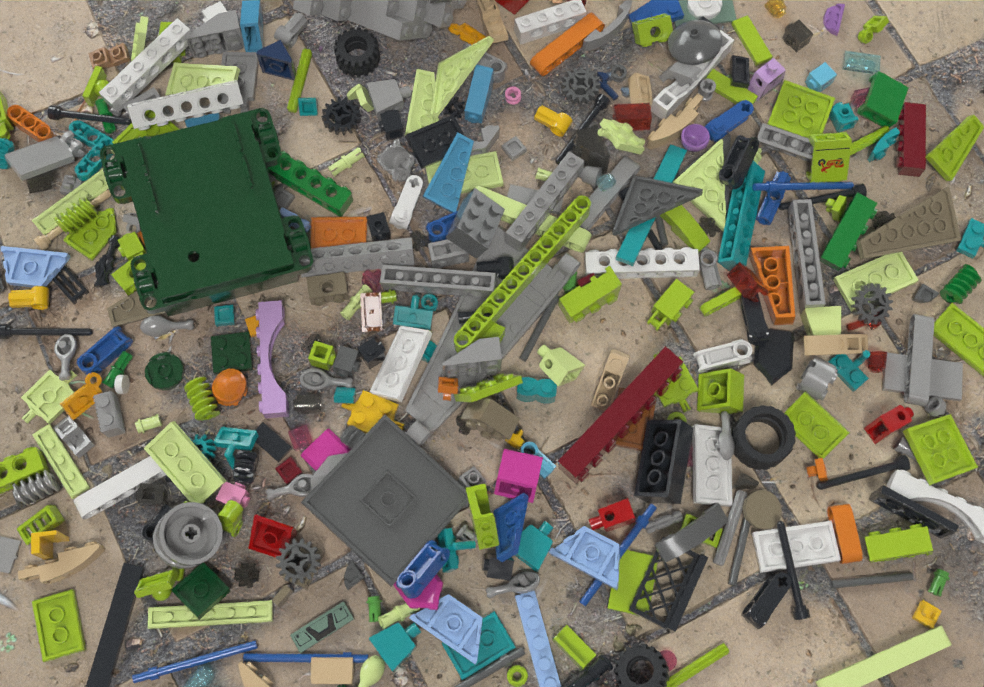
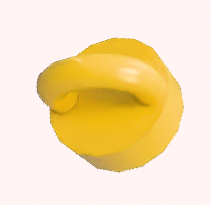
[505,429,525,449]

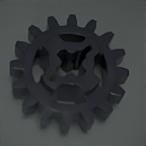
[321,97,361,136]

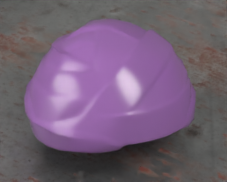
[681,124,710,152]

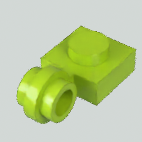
[858,16,889,44]

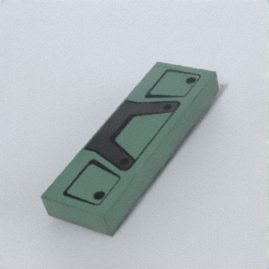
[290,601,355,653]

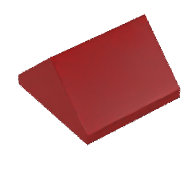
[248,514,297,559]

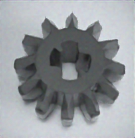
[340,425,366,450]

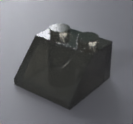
[572,125,610,174]

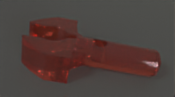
[846,312,881,331]

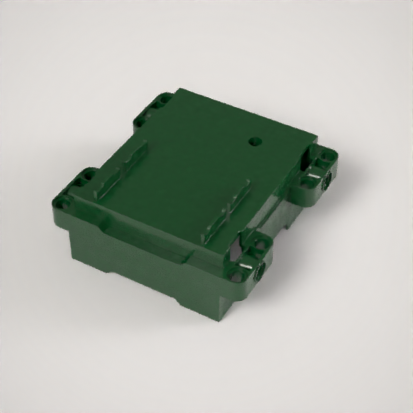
[100,108,313,317]

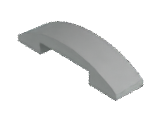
[582,0,633,51]

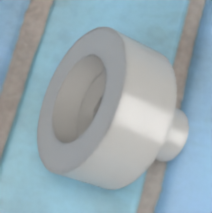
[924,396,946,417]

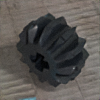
[233,450,258,484]

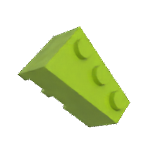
[558,266,622,324]
[865,524,933,563]

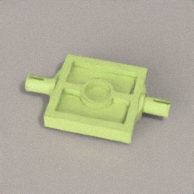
[598,119,645,155]
[21,370,77,424]

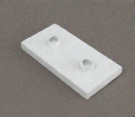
[369,326,432,402]
[692,424,733,507]
[752,521,841,573]

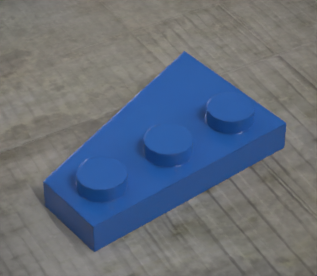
[628,0,684,29]
[493,493,529,562]

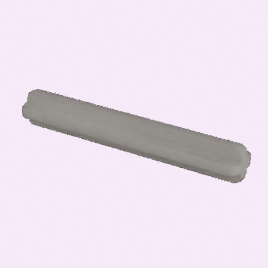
[713,490,747,566]

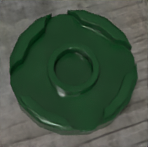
[145,352,185,391]

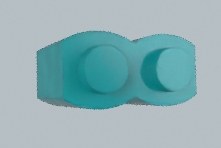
[516,377,557,404]

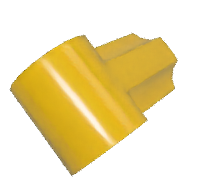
[534,105,573,137]
[8,286,50,310]

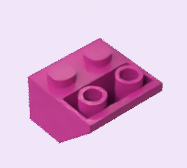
[494,449,543,503]

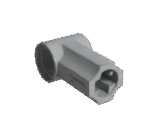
[274,12,308,48]
[699,250,722,290]

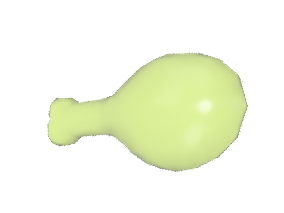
[358,655,385,687]

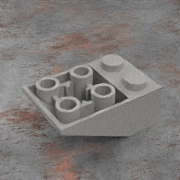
[186,10,245,58]
[442,337,502,378]

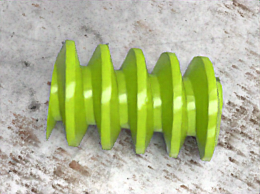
[53,197,98,234]
[184,377,220,421]

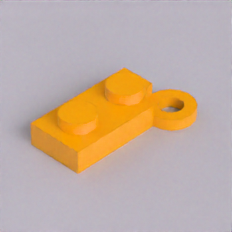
[448,23,492,48]
[60,372,103,420]

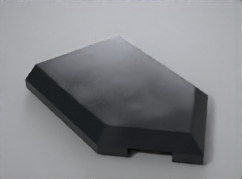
[754,329,794,386]

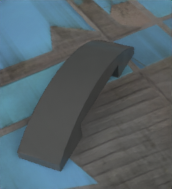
[654,503,728,563]

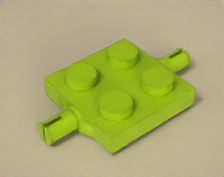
[653,352,699,413]

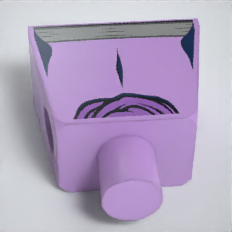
[748,58,786,101]

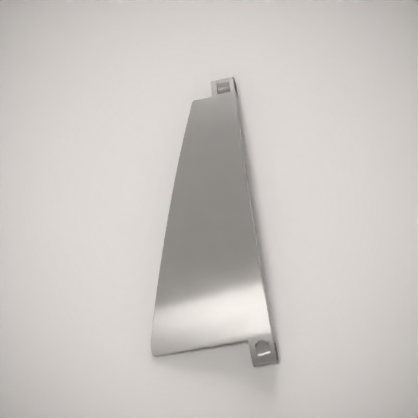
[405,227,581,446]

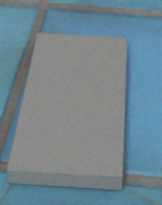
[882,352,963,401]

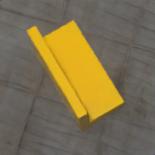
[31,530,69,560]

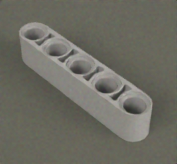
[572,156,641,231]
[904,314,934,407]

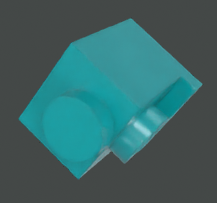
[829,102,859,133]

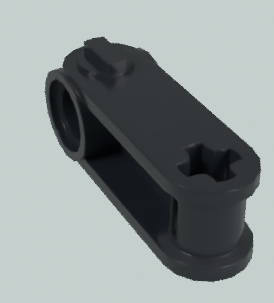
[719,135,759,190]
[741,289,769,346]
[741,573,791,629]

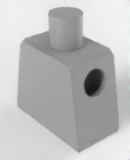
[367,79,412,121]

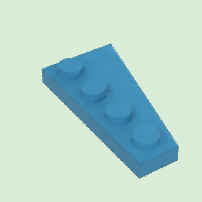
[423,132,474,213]

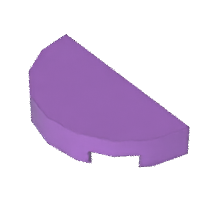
[823,3,845,36]

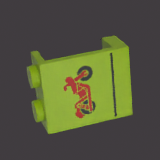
[806,132,852,182]

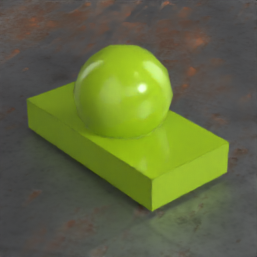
[82,66,109,107]
[134,569,179,601]

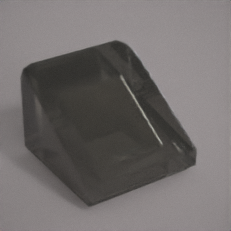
[301,334,322,355]
[732,473,759,489]

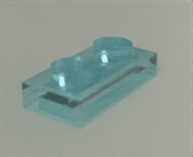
[843,51,881,74]

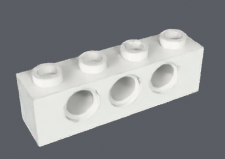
[514,0,587,45]

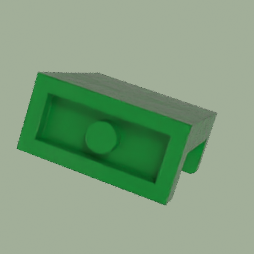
[857,71,909,128]

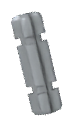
[645,511,683,533]

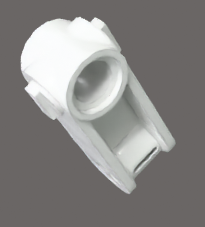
[389,175,423,230]
[693,339,752,373]

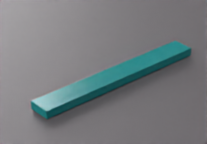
[616,144,687,266]

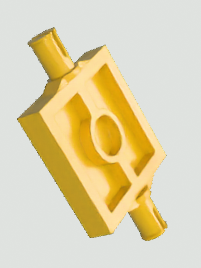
[341,390,405,434]

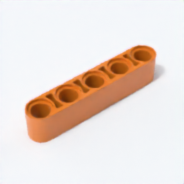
[530,12,605,76]

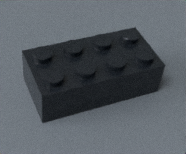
[634,420,694,504]

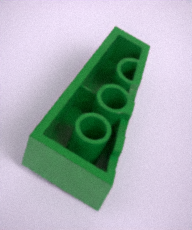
[819,192,878,271]

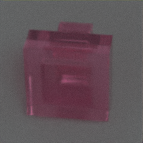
[850,87,870,108]
[362,269,381,292]
[288,425,313,451]

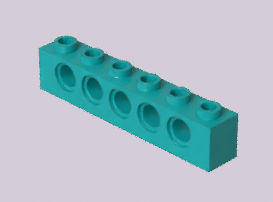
[717,161,765,272]

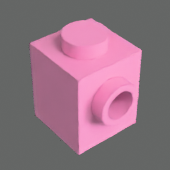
[216,482,250,508]

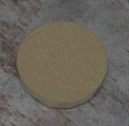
[742,490,782,530]

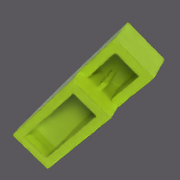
[660,205,711,253]

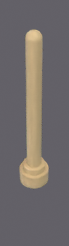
[33,190,111,251]

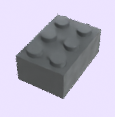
[446,188,505,259]

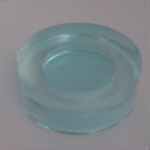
[597,174,616,191]

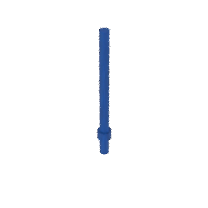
[752,181,854,192]
[579,503,657,607]
[132,640,258,683]
[243,652,369,663]

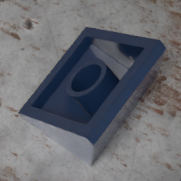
[256,40,296,81]

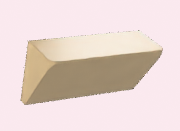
[628,73,653,110]
[311,657,355,684]

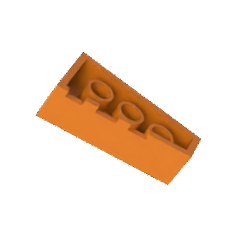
[749,246,795,325]

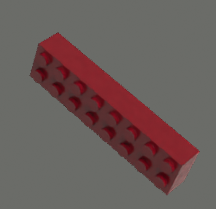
[558,346,684,484]

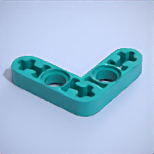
[69,120,114,181]

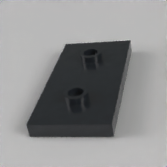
[869,485,959,539]

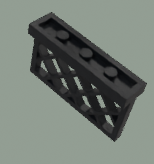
[629,537,708,634]

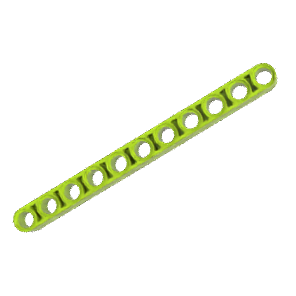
[454,195,591,353]

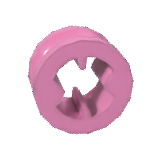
[505,86,521,105]

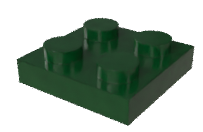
[211,332,253,375]
[171,562,231,620]

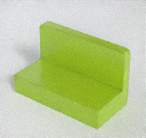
[552,625,596,670]

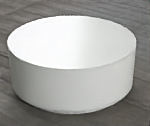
[114,375,130,394]

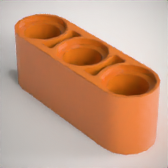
[7,105,56,142]
[827,504,863,564]

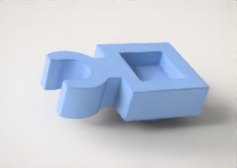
[280,207,311,233]

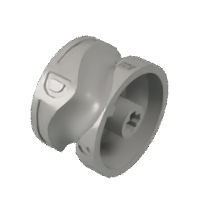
[153,502,223,569]

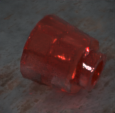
[866,351,887,373]

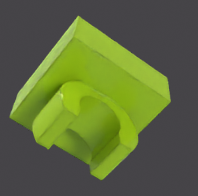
[825,195,847,222]

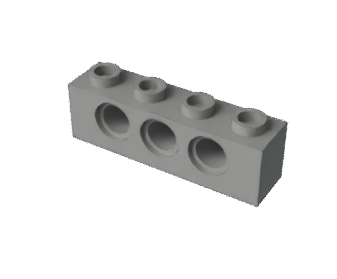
[757,123,813,163]

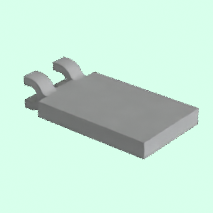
[218,51,259,114]
[5,130,84,181]

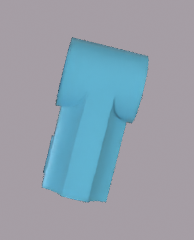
[520,442,556,479]

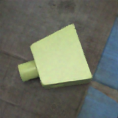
[800,306,841,336]
[537,345,585,386]

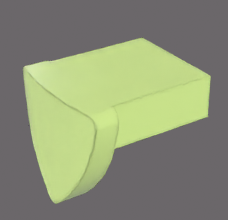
[347,84,374,112]

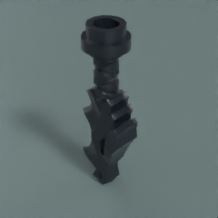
[94,235,120,288]

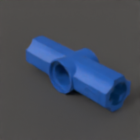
[756,171,791,225]

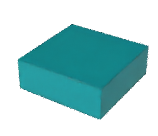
[214,305,235,327]
[334,387,356,403]

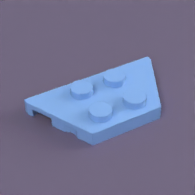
[0,246,71,287]
[548,526,620,590]
[409,594,483,664]

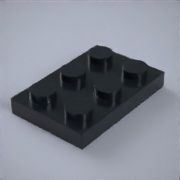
[405,115,464,169]

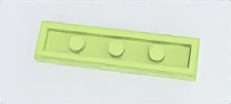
[32,424,90,499]

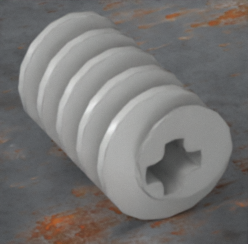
[12,469,60,508]

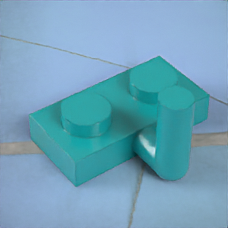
[956,218,984,259]
[393,293,434,330]
[829,350,871,392]
[214,427,259,470]
[437,528,476,573]

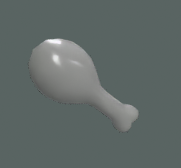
[140,316,194,337]
[54,334,77,381]
[299,368,353,390]
[715,411,735,460]
[265,474,313,500]
[485,571,540,599]

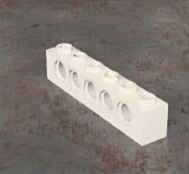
[99,18,191,113]
[128,80,243,130]
[584,247,700,279]

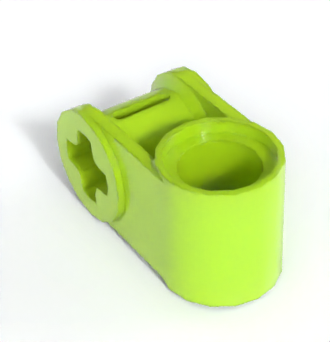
[218,500,243,537]

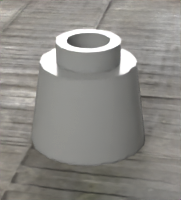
[579,166,602,187]

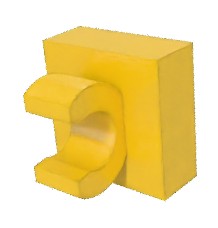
[912,600,942,629]

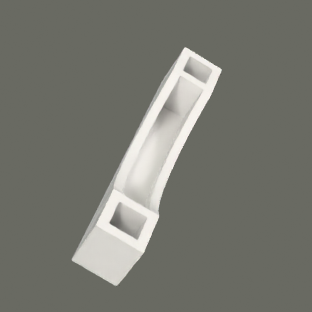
[650,30,734,119]
[886,470,984,544]

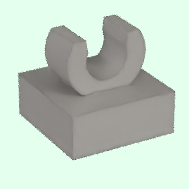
[60,175,85,195]
[123,212,141,233]

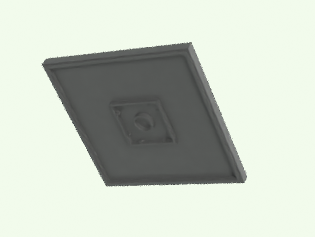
[301,415,468,587]

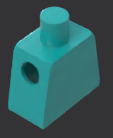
[514,521,553,573]
[369,622,421,672]

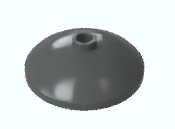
[668,20,722,65]

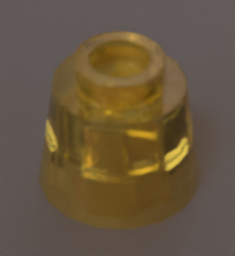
[764,0,787,19]

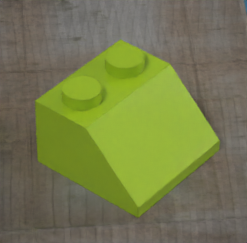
[697,369,744,414]

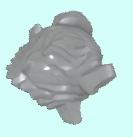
[376,139,415,182]

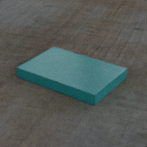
[441,611,516,680]

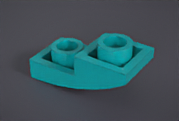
[867,127,900,162]

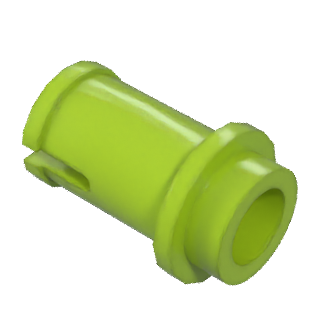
[381,289,397,304]

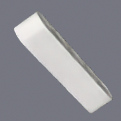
[73,456,166,519]

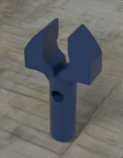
[591,72,619,100]

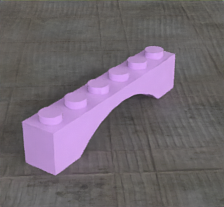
[256,300,289,418]

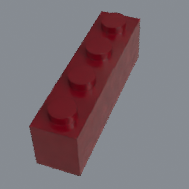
[895,102,926,177]

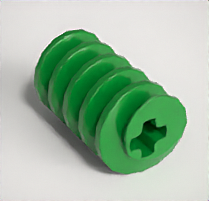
[940,264,982,304]

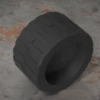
[731,405,796,470]

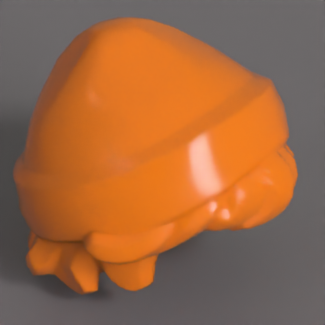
[211,369,247,406]

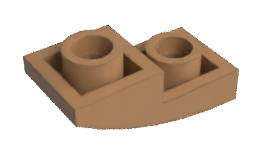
[88,43,131,69]

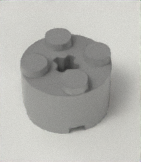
[796,355,838,401]

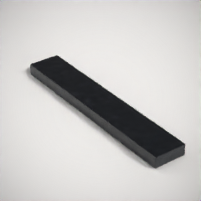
[86,563,145,687]

